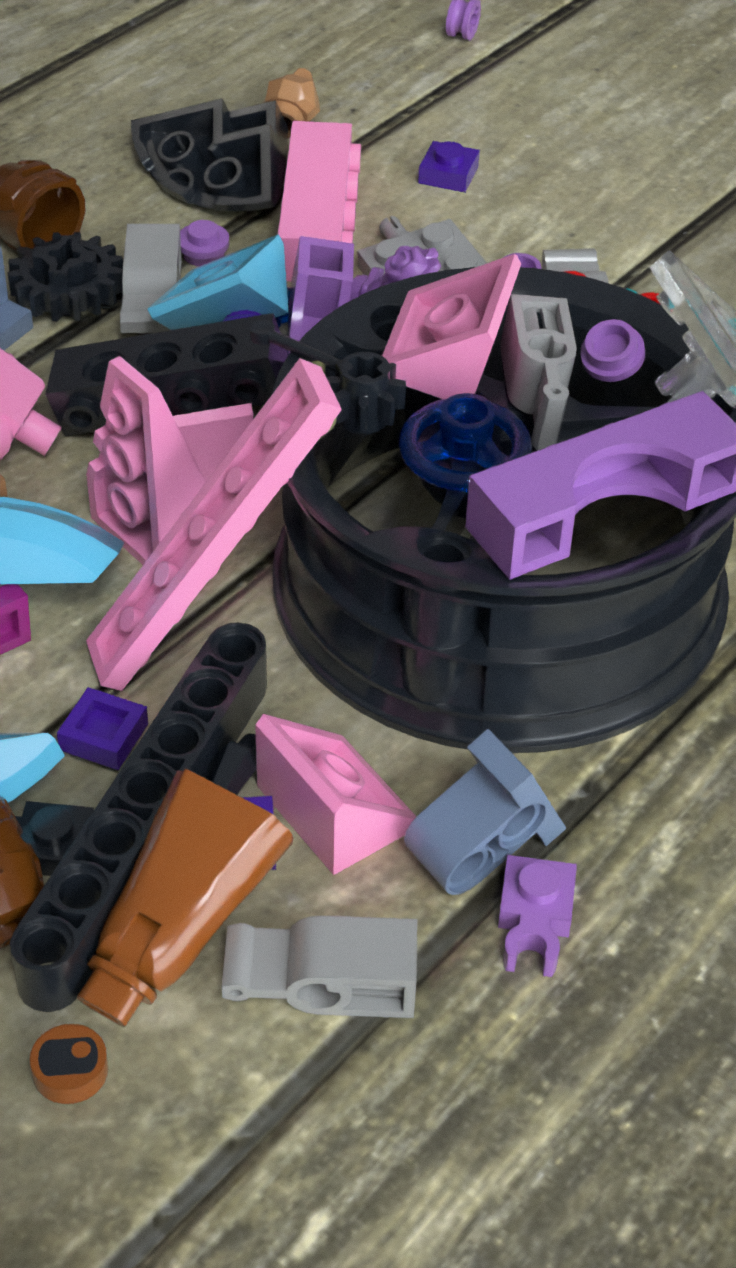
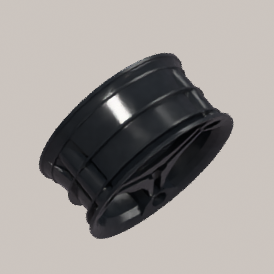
[272,267,736,753]

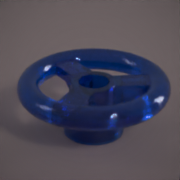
[399,393,532,492]

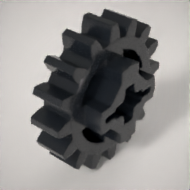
[7,232,123,322]

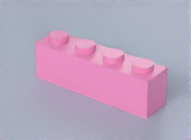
[278,121,361,281]

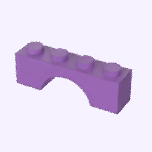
[287,236,354,355]
[466,391,736,580]

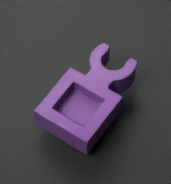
[498,855,577,977]

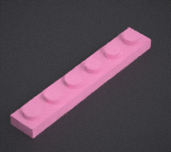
[86,358,342,691]

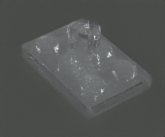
[649,250,736,408]

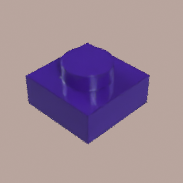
[418,141,480,193]
[57,687,148,770]

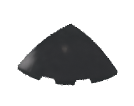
[131,98,288,212]

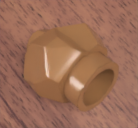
[264,68,320,138]

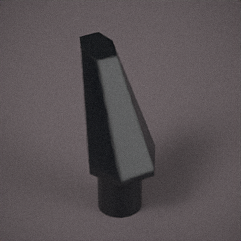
[209,733,257,795]

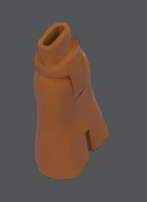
[77,769,294,1027]

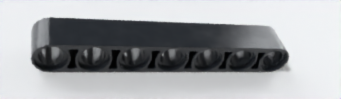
[10,622,267,1012]

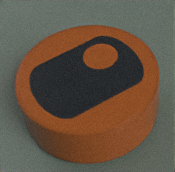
[30,1024,108,1104]

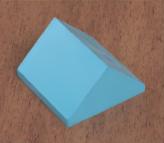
[147,234,289,330]

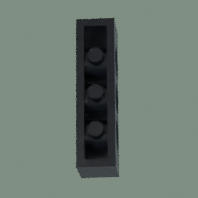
[45,313,288,437]

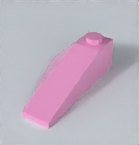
[86,356,206,565]

